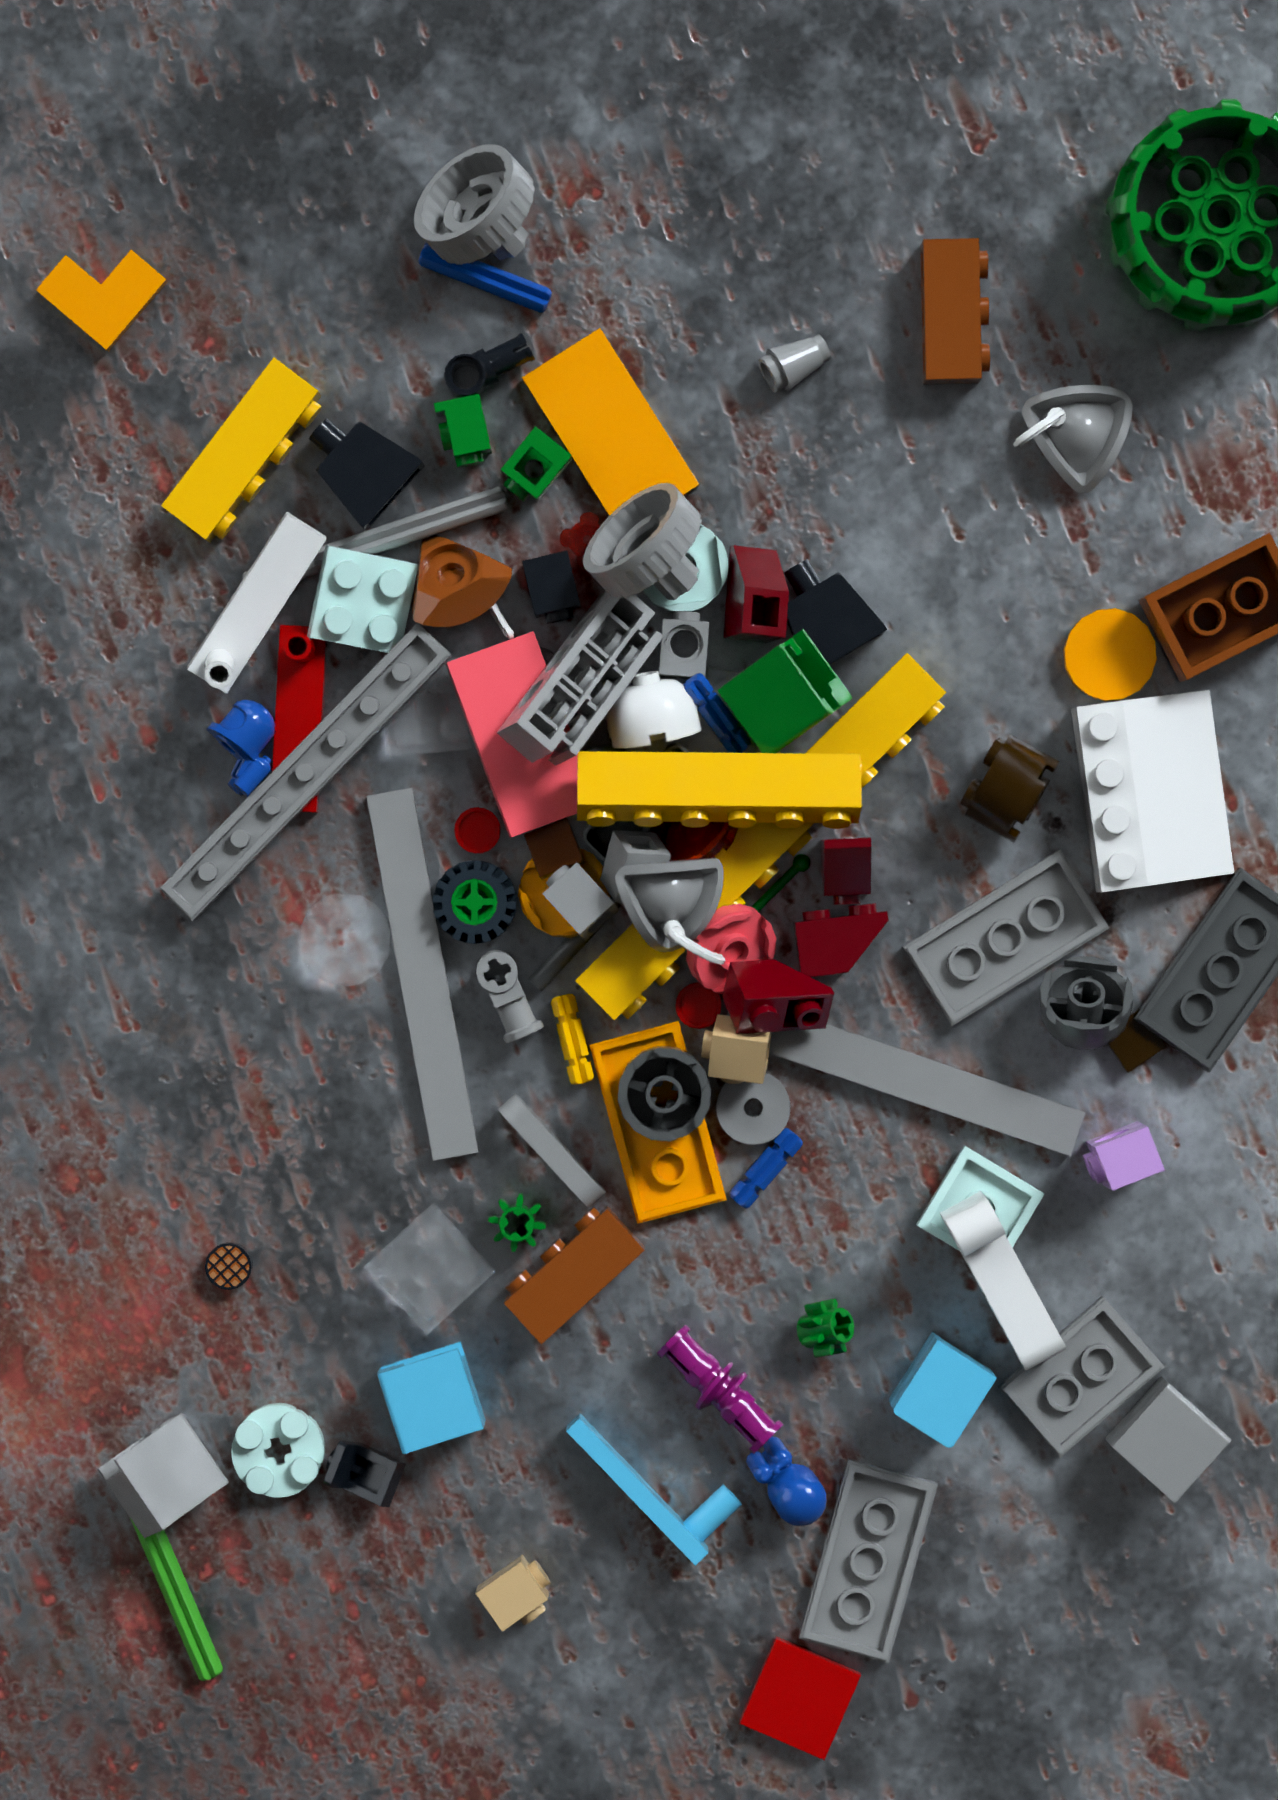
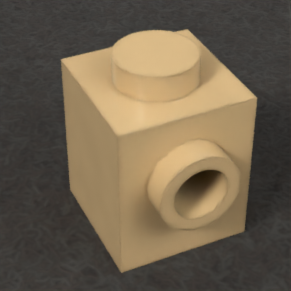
[701,1014,772,1084]
[475,1554,551,1632]

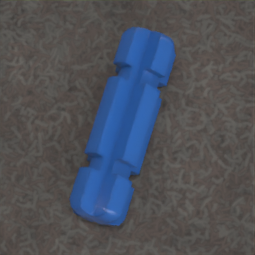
[683,673,751,753]
[730,1128,803,1209]

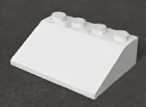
[1071,690,1234,892]

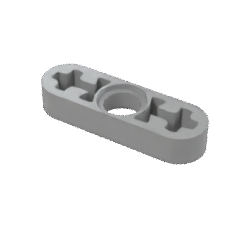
[498,1093,606,1208]

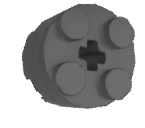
[618,1046,711,1141]

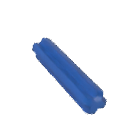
[419,243,552,313]

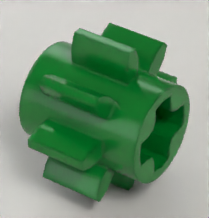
[488,1193,546,1252]
[797,1299,854,1358]

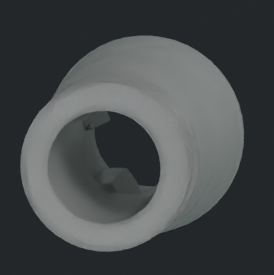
[758,334,831,392]

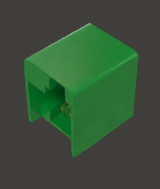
[717,629,852,753]

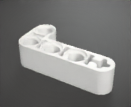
[940,1191,1067,1371]

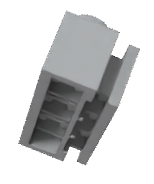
[497,591,664,766]

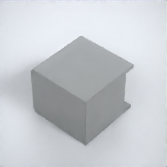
[1105,1376,1231,1503]
[97,1413,229,1538]

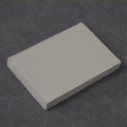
[998,1296,1164,1458]

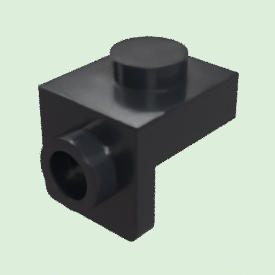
[323,1441,406,1507]

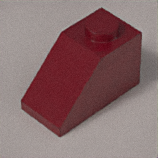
[820,838,872,905]

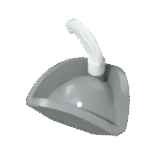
[1013,385,1133,493]
[615,858,726,965]

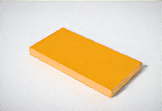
[522,328,700,516]
[589,1020,727,1224]

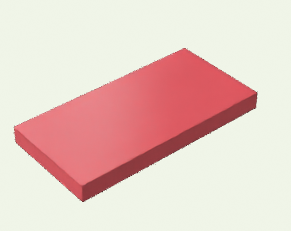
[445,631,578,838]

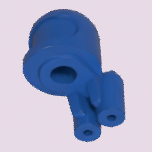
[206,699,275,797]
[746,1437,827,1526]

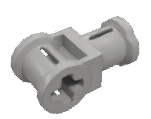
[476,949,544,1043]

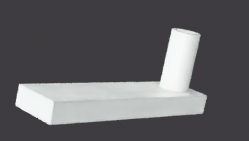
[187,512,326,694]

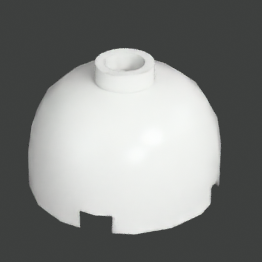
[607,671,702,748]

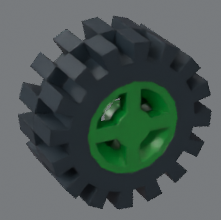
[432,860,517,944]

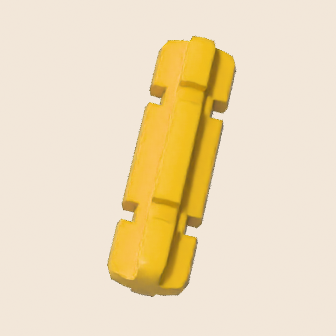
[551,994,594,1085]

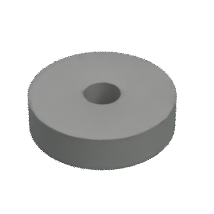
[716,1073,790,1145]

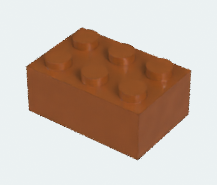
[1138,533,1278,682]

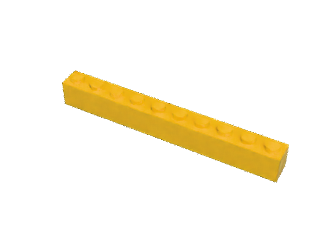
[575,653,947,1020]

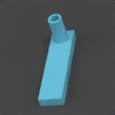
[566,1413,742,1566]

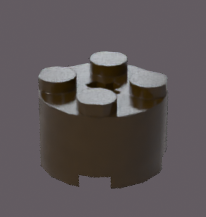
[960,734,1060,843]

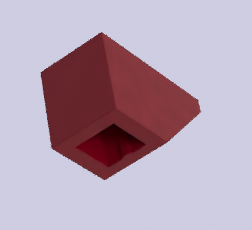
[723,545,789,643]
[793,903,889,977]
[722,959,834,1034]

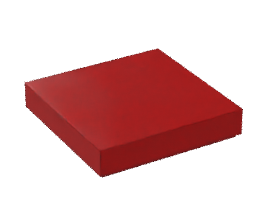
[739,1636,861,1760]

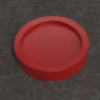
[454,807,501,854]
[675,982,722,1029]

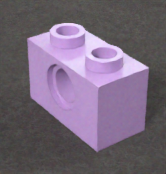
[1082,1121,1165,1191]

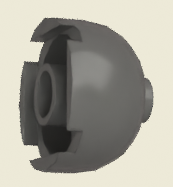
[1039,956,1133,1050]

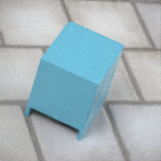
[889,1331,997,1448]
[377,1341,486,1454]

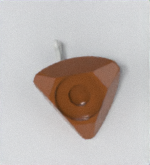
[412,535,514,640]

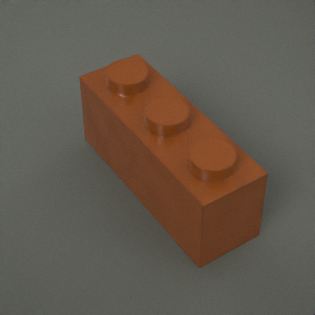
[920,238,990,385]
[504,1206,645,1344]

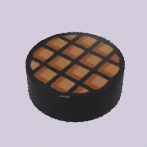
[205,1242,253,1290]

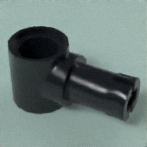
[444,333,535,398]

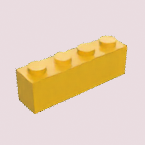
[161,357,322,543]

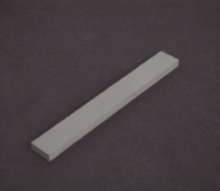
[159,623,453,921]
[366,788,479,1161]
[727,1012,1086,1156]

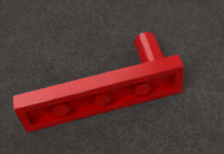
[272,625,327,813]

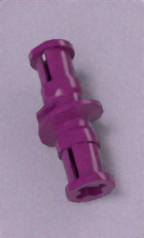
[656,1325,784,1454]

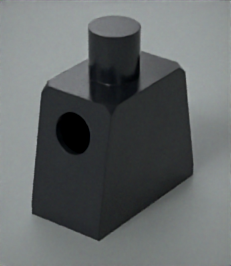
[309,418,425,531]
[784,559,887,665]

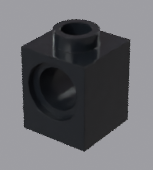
[522,550,581,624]

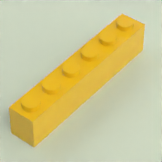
[577,751,862,829]

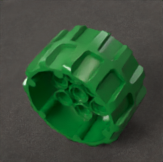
[1105,99,1278,332]

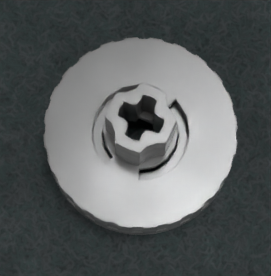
[414,144,535,265]
[583,483,702,600]

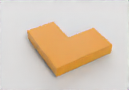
[36,250,168,352]

